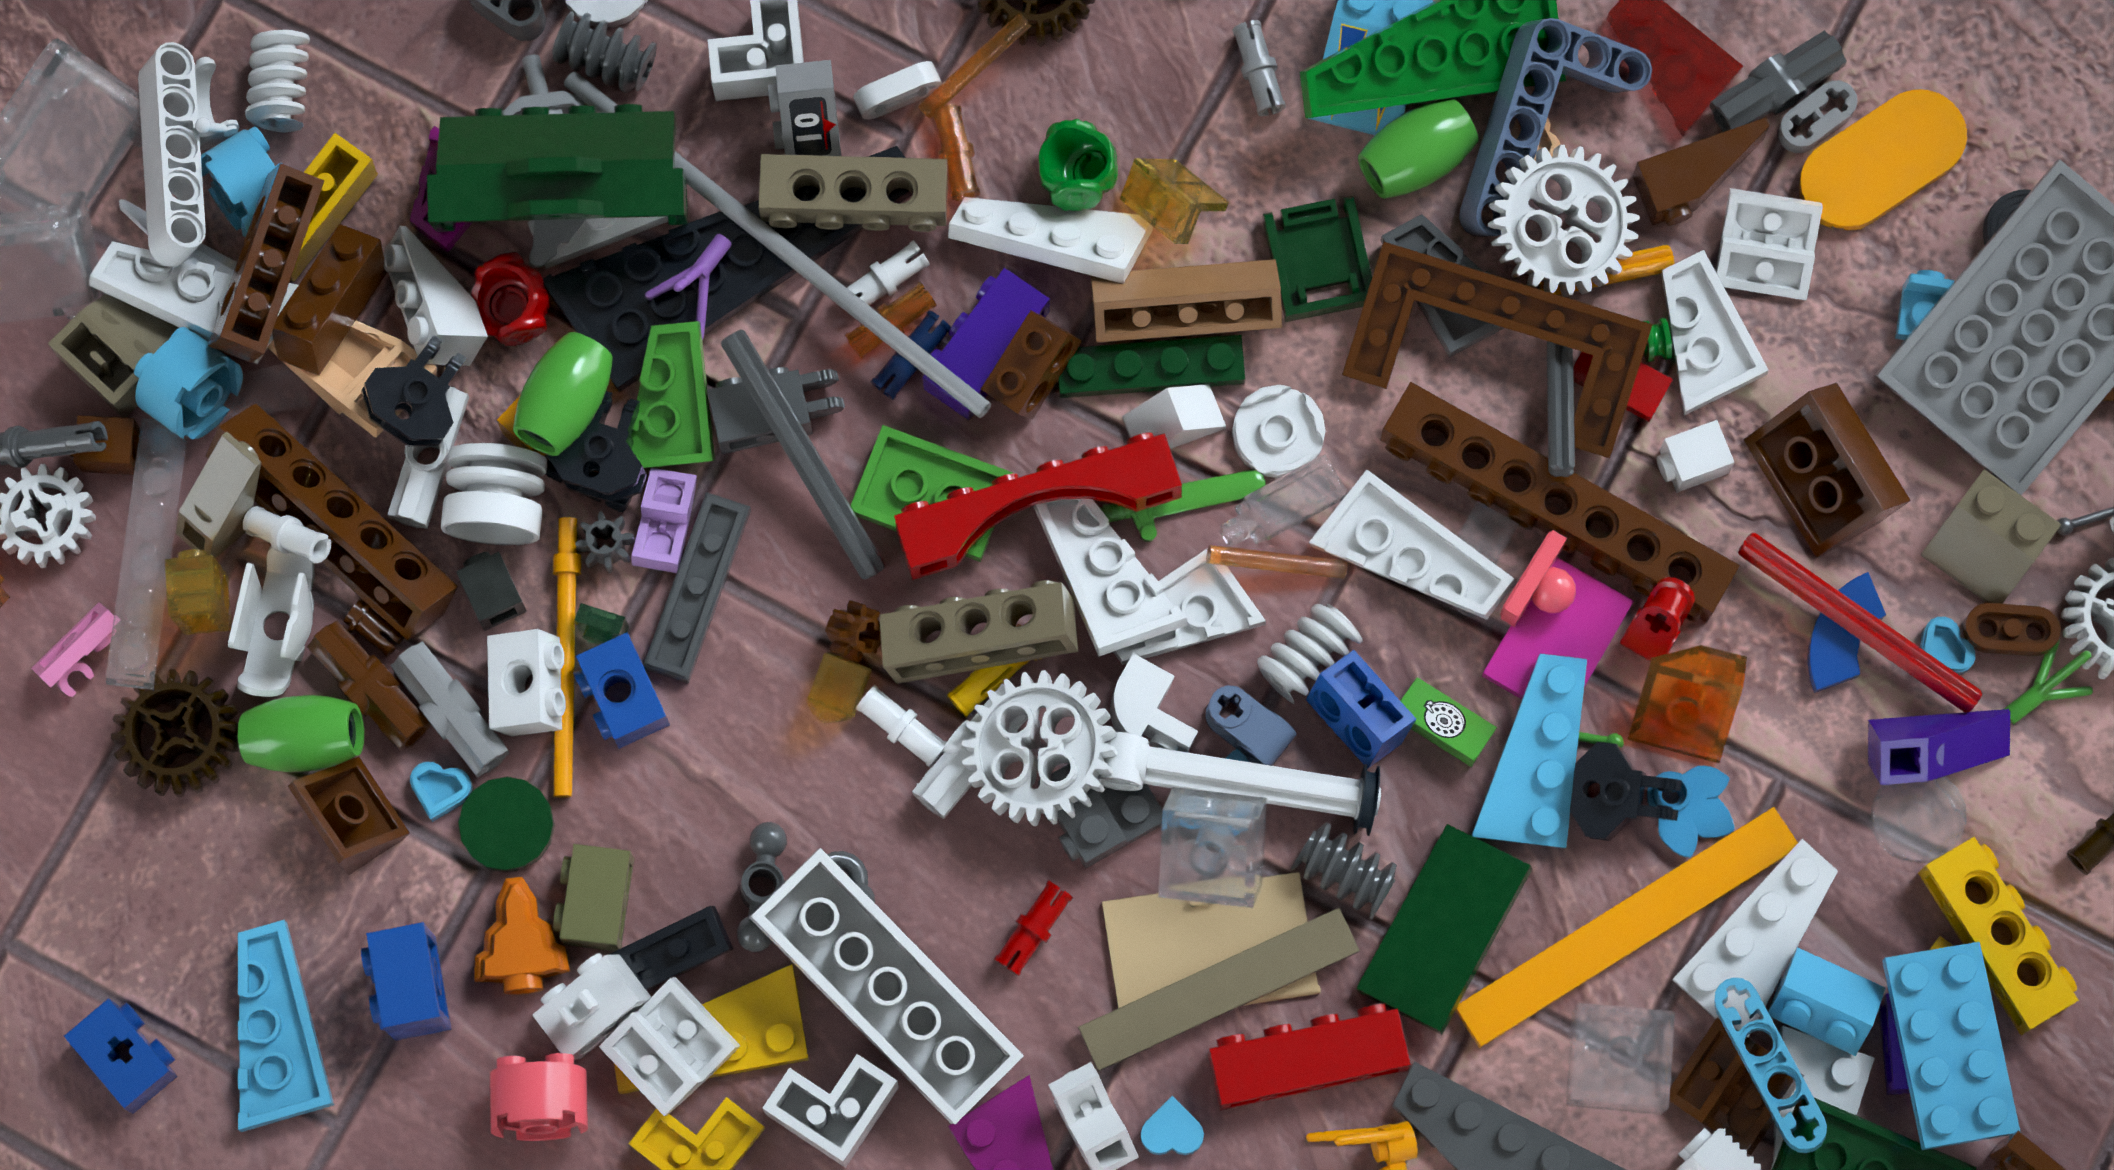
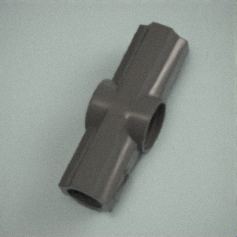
[1709,30,1847,132]

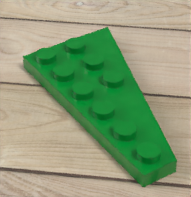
[1299,0,1566,118]

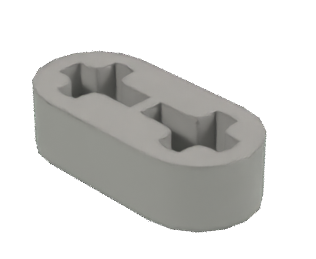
[1778,80,1858,153]

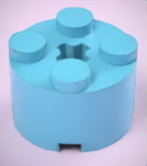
[201,126,283,237]
[134,327,243,440]

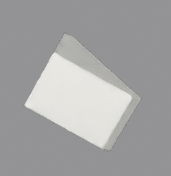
[1122,384,1226,449]

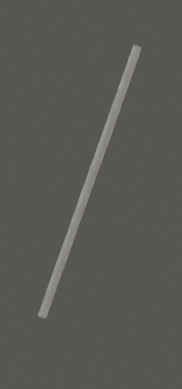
[564,71,991,418]

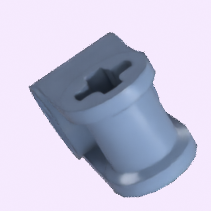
[1205,685,1297,766]

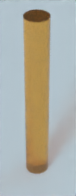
[918,13,1031,119]
[1206,545,1347,579]

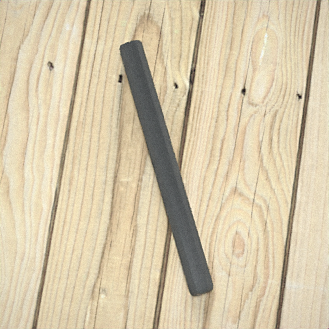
[721,330,885,579]

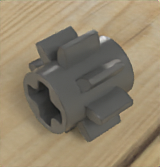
[575,512,635,573]

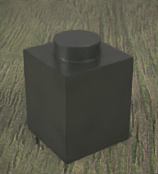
[456,552,527,631]

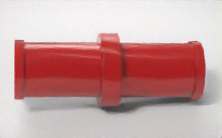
[994,880,1073,976]

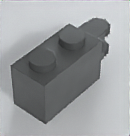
[707,367,845,455]

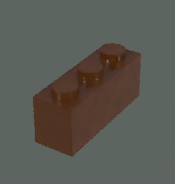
[272,224,387,375]

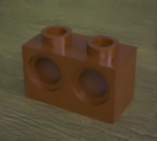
[981,310,1082,420]

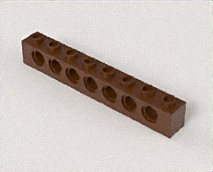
[1380,382,1740,623]

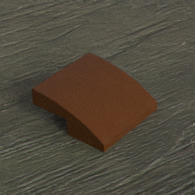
[1664,1017,1804,1155]

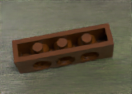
[208,163,324,363]

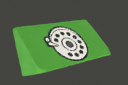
[1401,677,1497,768]

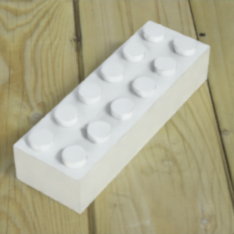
[749,848,1024,1124]

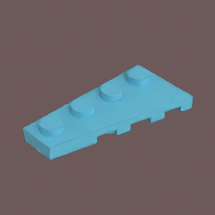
[1471,654,1587,848]

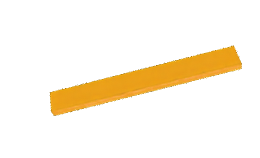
[1455,807,1798,1049]

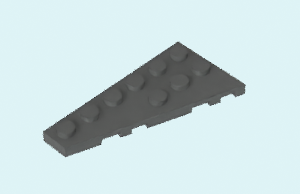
[1392,1061,1626,1170]

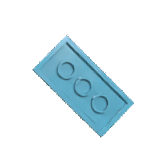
[1882,942,2020,1150]

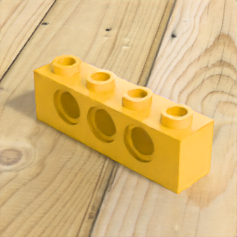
[1918,837,2079,1036]

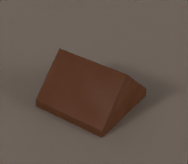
[288,756,410,875]

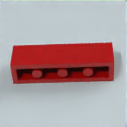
[1208,1004,1411,1111]

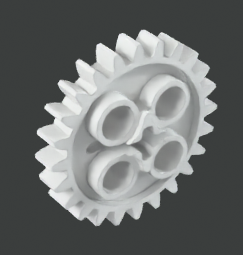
[1488,145,1640,297]
[962,670,1117,826]

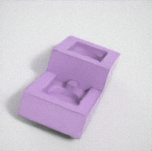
[631,468,697,573]

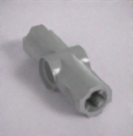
[390,641,509,778]

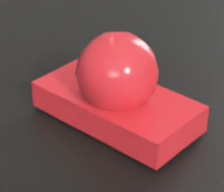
[1500,530,1576,627]

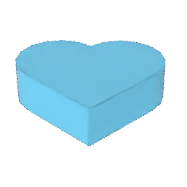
[1920,617,1976,675]
[410,762,473,822]
[1140,1096,1204,1155]

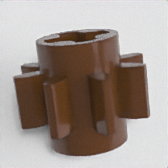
[825,600,881,662]

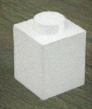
[1657,420,1735,493]

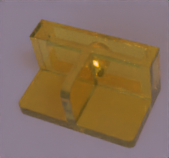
[1120,158,1229,244]

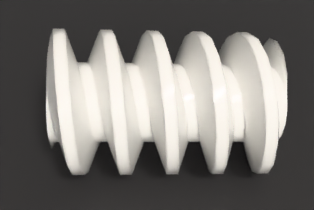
[245,30,310,133]
[1257,604,1363,704]

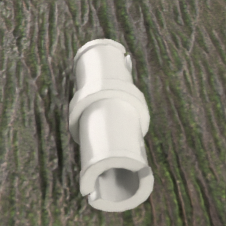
[847,240,930,306]
[243,506,331,563]
[856,685,947,768]

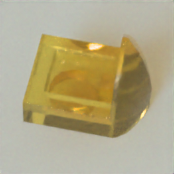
[806,652,872,723]

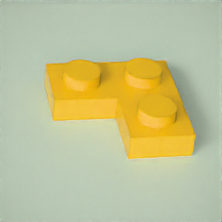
[628,1097,765,1170]

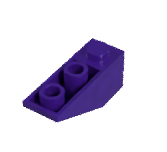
[1868,709,2011,785]

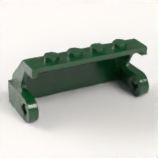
[427,104,688,232]

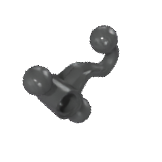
[736,822,875,952]

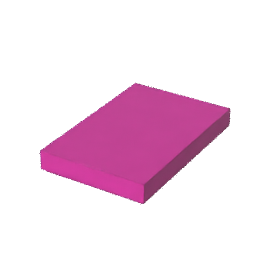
[1482,557,1634,699]

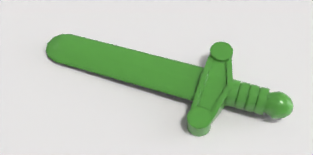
[1099,470,1266,542]

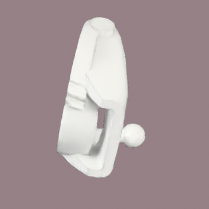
[195,57,239,151]

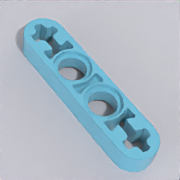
[1714,977,1827,1153]

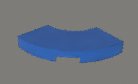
[1807,572,1886,693]

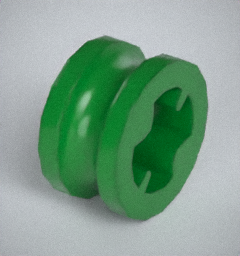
[1644,318,1672,362]

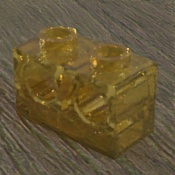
[165,549,231,635]

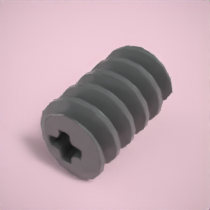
[552,11,657,93]
[1290,822,1397,919]

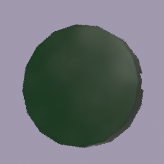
[458,777,555,873]

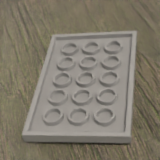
[1875,159,2114,495]

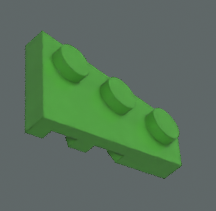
[631,321,715,468]

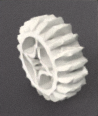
[2061,558,2114,679]

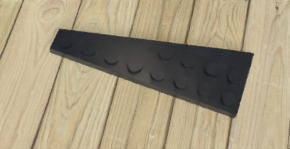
[543,146,913,392]

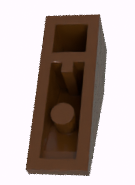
[1632,117,1770,226]

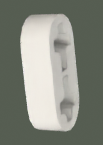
[853,61,942,119]

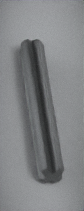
[1547,341,1575,477]

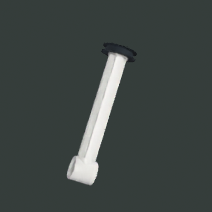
[1097,732,1381,836]

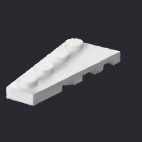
[89,241,298,364]
[1309,470,1516,619]
[1033,499,1187,657]

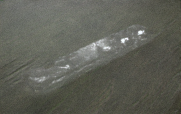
[106,418,188,690]

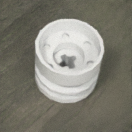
[441,443,547,545]

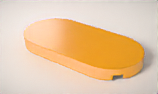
[1799,89,1967,230]

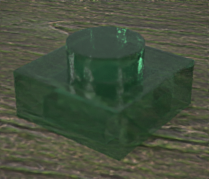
[574,603,629,645]

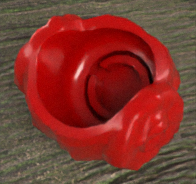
[471,252,549,346]

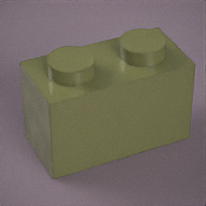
[553,844,634,951]

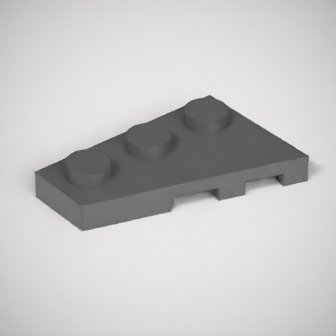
[1380,214,1504,358]

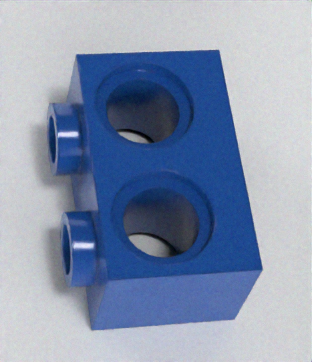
[1306,650,1416,769]

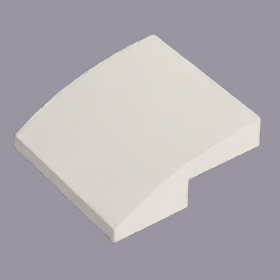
[1716,188,1823,300]
[599,977,740,1116]

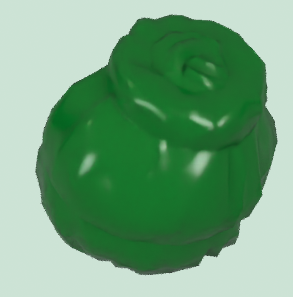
[1038,119,1118,211]

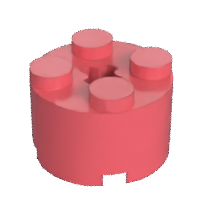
[490,1053,588,1141]

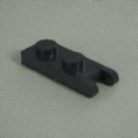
[608,906,734,991]

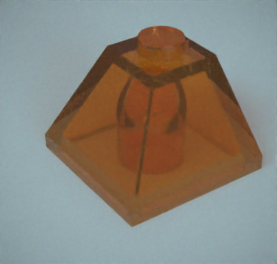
[1627,645,1747,763]

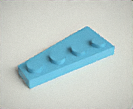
[238,920,334,1132]

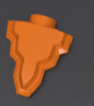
[474,877,570,995]

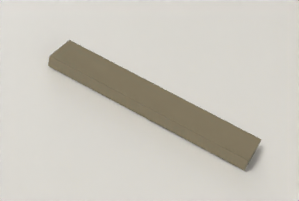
[1078,908,1360,1072]

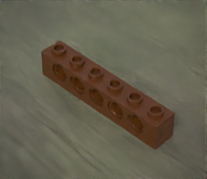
[205,403,458,640]

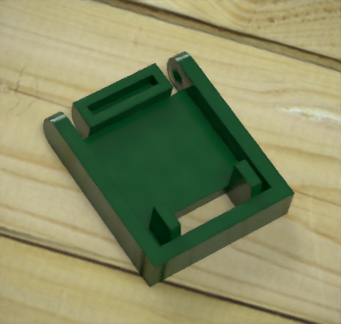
[1262,196,1372,322]

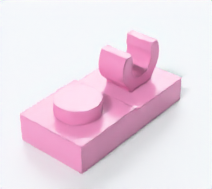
[31,602,121,697]

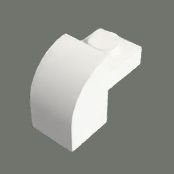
[1110,653,1198,753]
[1048,1062,1139,1170]

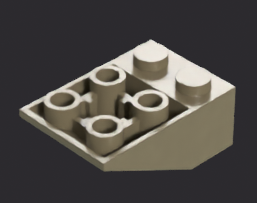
[48,293,179,418]

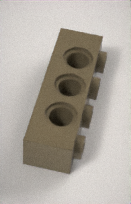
[759,154,948,232]
[880,580,1078,684]

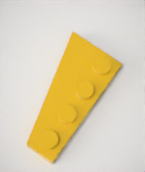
[614,964,809,1094]

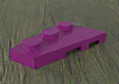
[948,1074,1053,1170]

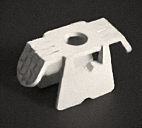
[228,546,315,697]

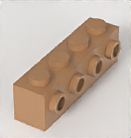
[1090,259,1282,343]

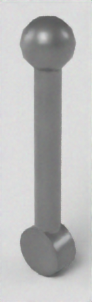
[2057,506,2114,535]

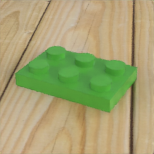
[850,425,1013,562]

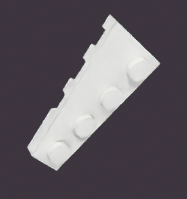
[948,197,1154,284]
[1673,839,1838,1037]
[1771,1026,1875,1170]

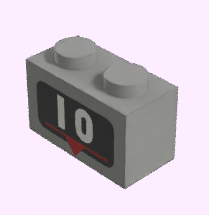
[768,60,841,156]

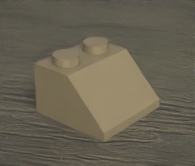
[1921,469,2062,604]

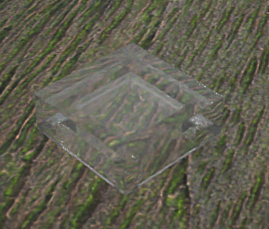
[1458,501,1519,565]

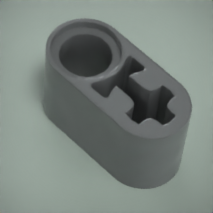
[469,0,546,41]

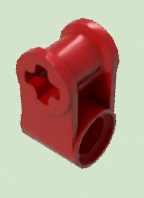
[1619,577,1695,667]

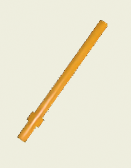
[553,517,581,798]

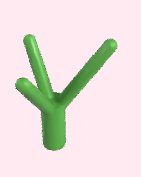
[2004,639,2093,725]

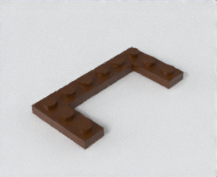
[1342,242,1653,459]

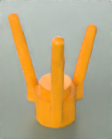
[1306,1121,1418,1170]

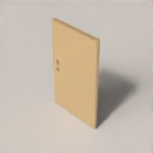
[1102,872,1321,1008]

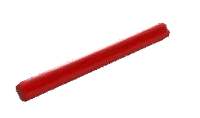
[1738,533,1983,712]

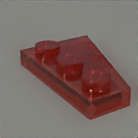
[1607,0,1743,137]

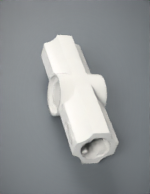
[387,386,469,529]
[912,683,1028,819]

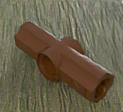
[307,620,431,752]

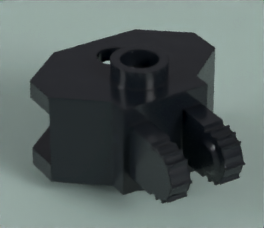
[361,335,467,447]
[547,391,647,503]
[1570,742,1682,841]

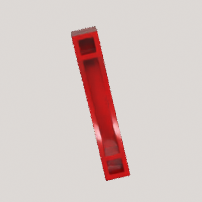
[894,432,1182,580]

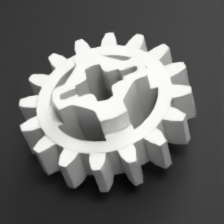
[0,464,96,568]

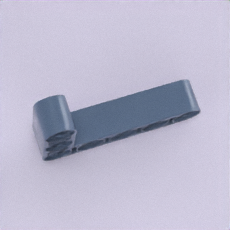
[1459,18,1652,237]

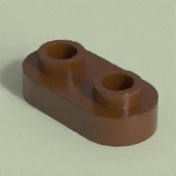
[1963,603,2061,656]

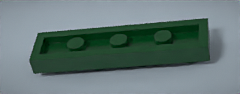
[1058,335,1246,398]

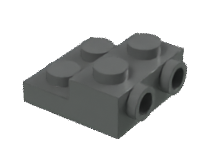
[1038,764,1168,869]

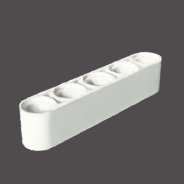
[138,42,206,267]

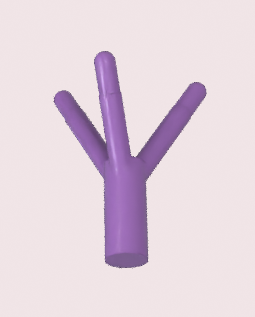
[645,234,732,340]

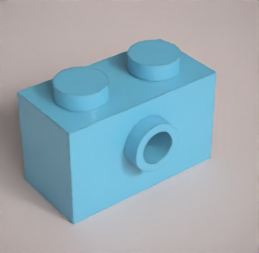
[1768,947,1886,1056]

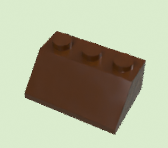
[1743,383,1911,558]

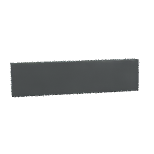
[643,492,751,684]

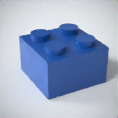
[361,922,452,1041]

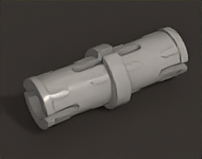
[1232,20,1286,116]

